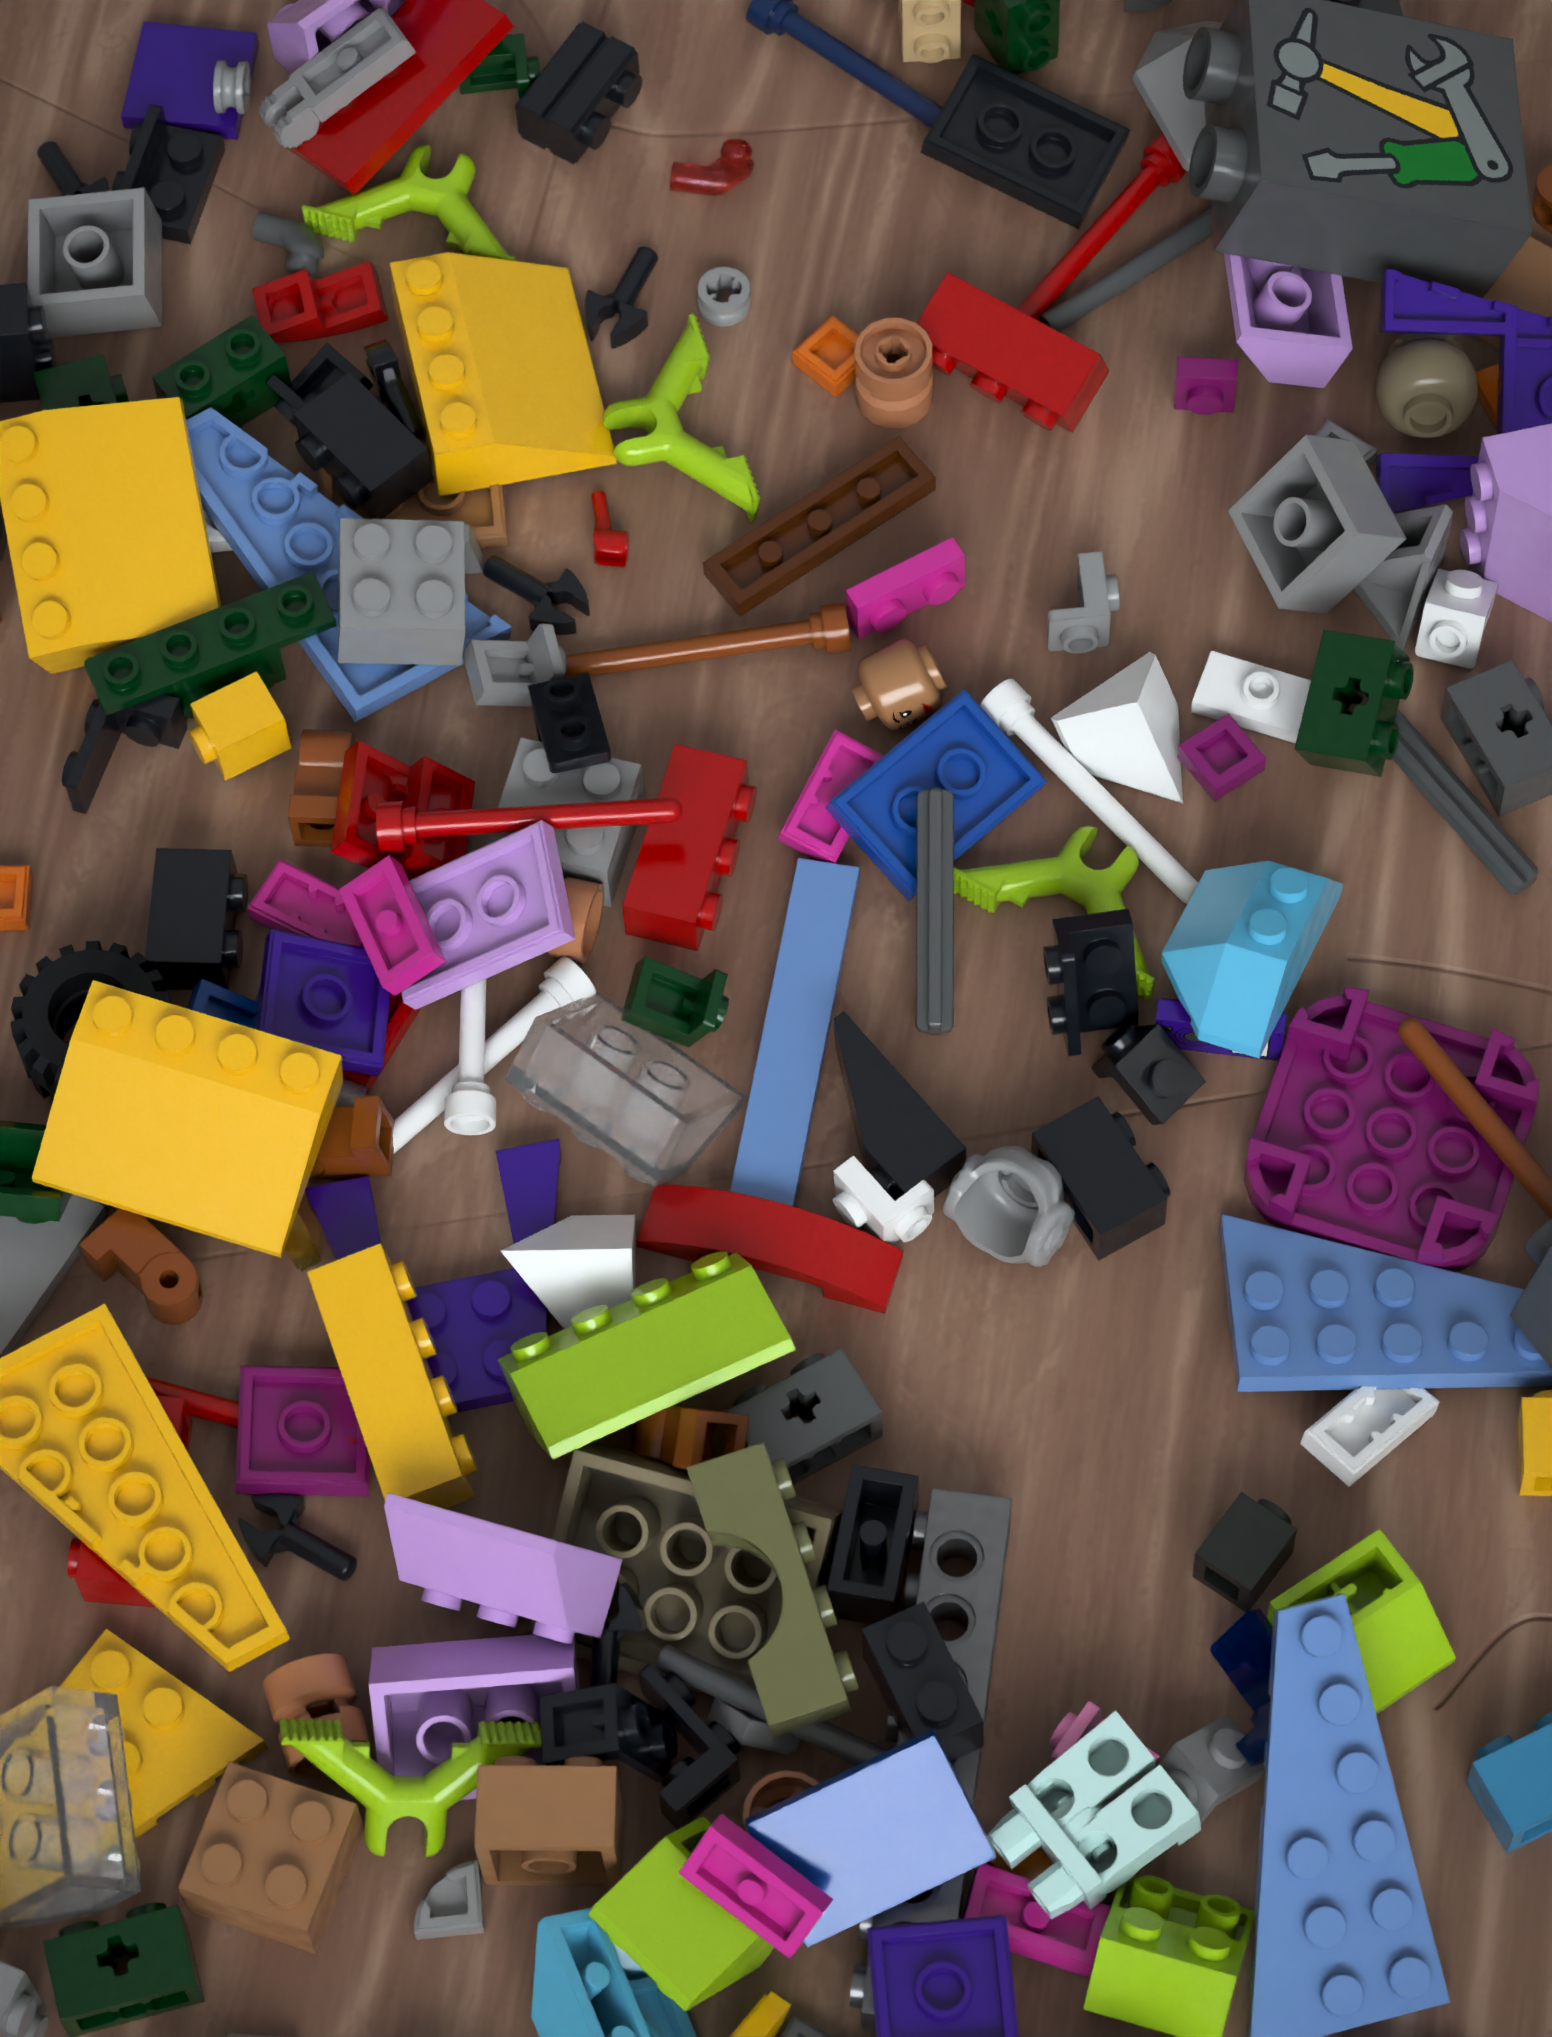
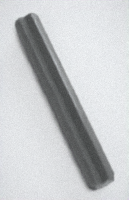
[1392,709,1538,895]
[915,788,954,1035]

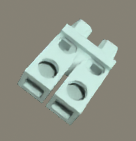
[988,1710,1201,1919]

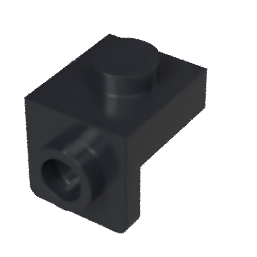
[265,342,374,427]
[1091,1024,1206,1125]

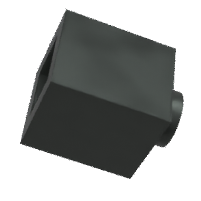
[1192,1492,1297,1614]

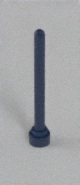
[746,0,943,127]

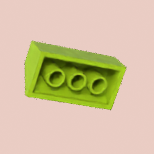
[497,1251,796,1460]

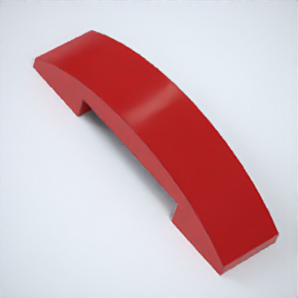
[636,1185,903,1314]

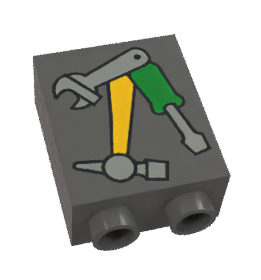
[1183,0,1532,298]

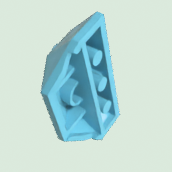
[1161,861,1343,1059]
[531,1908,697,2037]

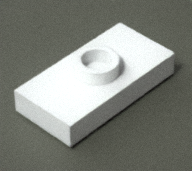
[1191,651,1311,743]
[1300,1386,1440,1487]

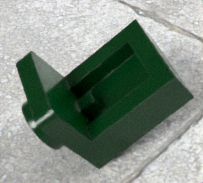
[460,33,540,100]
[621,956,729,1047]

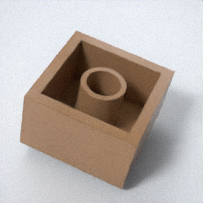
[474,1756,624,1887]
[178,1762,364,1954]

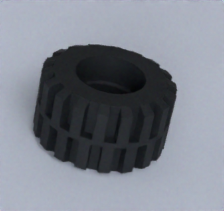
[10,941,172,1102]

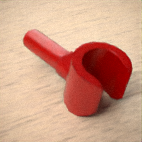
[591,491,629,567]

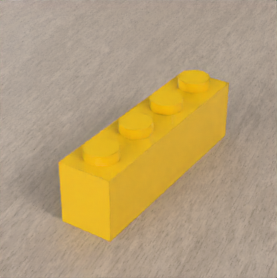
[307,1243,478,1508]

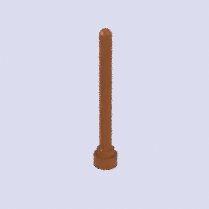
[564,602,852,677]
[1398,1018,1552,1219]

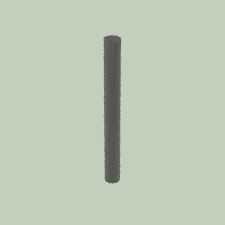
[1039,208,1213,332]
[656,1645,888,1766]

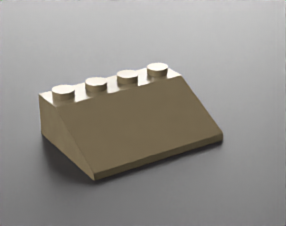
[529,1441,843,1695]

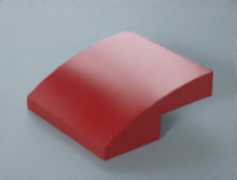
[330,740,475,880]

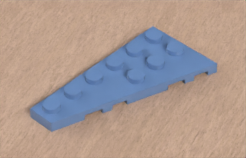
[186,407,512,722]
[1219,1214,1552,1392]
[1246,1593,1450,2037]

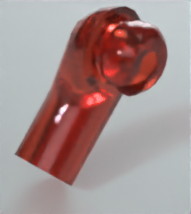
[670,139,754,196]

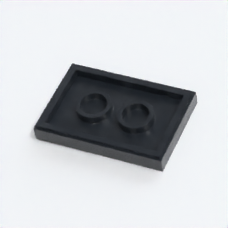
[920,54,1131,229]

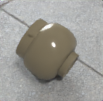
[1375,334,1479,438]

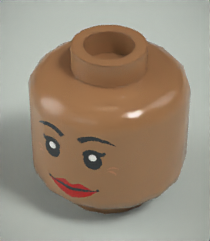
[851,638,948,731]

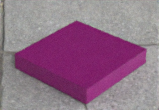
[235,1365,370,1496]

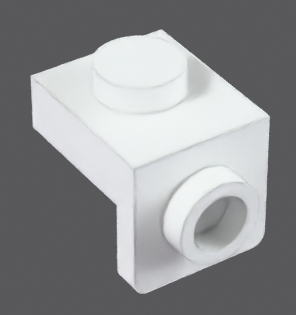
[1415,568,1498,669]
[833,1155,934,1245]

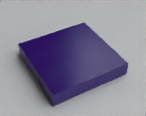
[121,21,259,140]
[255,929,390,1077]
[867,1915,1019,2037]

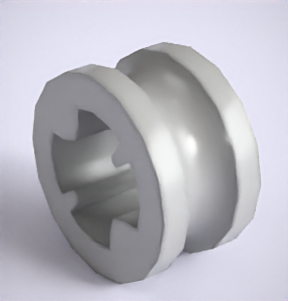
[213,60,251,115]
[697,267,751,327]

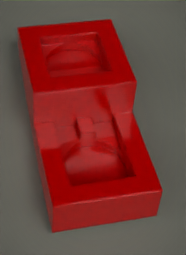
[252,261,389,343]

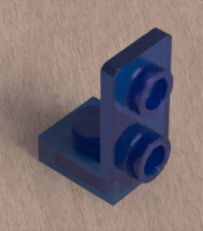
[1210,1609,1273,1767]

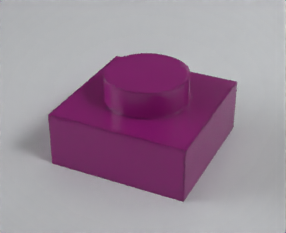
[1174,356,1238,415]
[1177,713,1266,802]

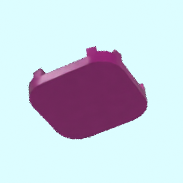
[1244,987,1539,1272]

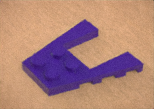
[1376,269,1552,513]
[305,1139,562,1413]

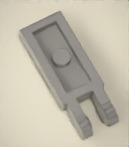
[259,7,416,149]

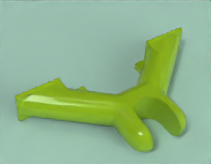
[302,145,516,261]
[603,314,761,521]
[954,825,1155,1000]
[279,1718,542,1858]

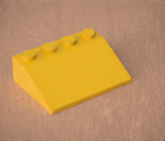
[390,252,617,496]
[0,397,221,674]
[32,980,343,1258]

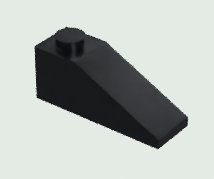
[834,1011,966,1201]

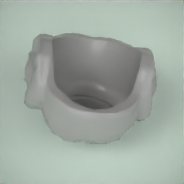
[943,1145,1075,1267]

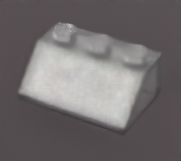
[505,992,747,1187]
[0,1686,141,1930]

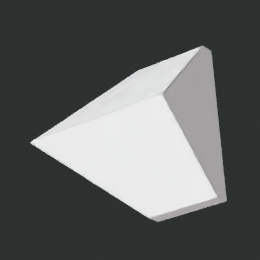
[1051,652,1183,803]
[501,1215,636,1329]

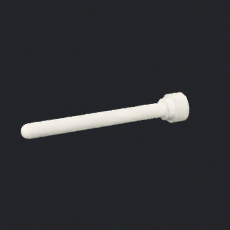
[980,679,1198,904]
[444,851,496,1135]
[358,956,597,1178]

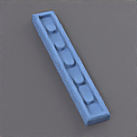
[730,858,860,1207]

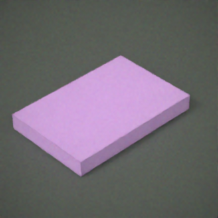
[401,820,576,1010]

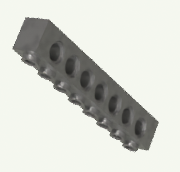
[849,1488,1012,2032]

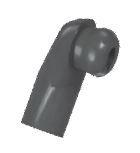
[252,211,324,277]

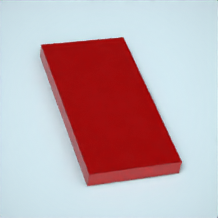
[286,0,514,196]

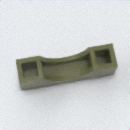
[686,1442,859,1737]

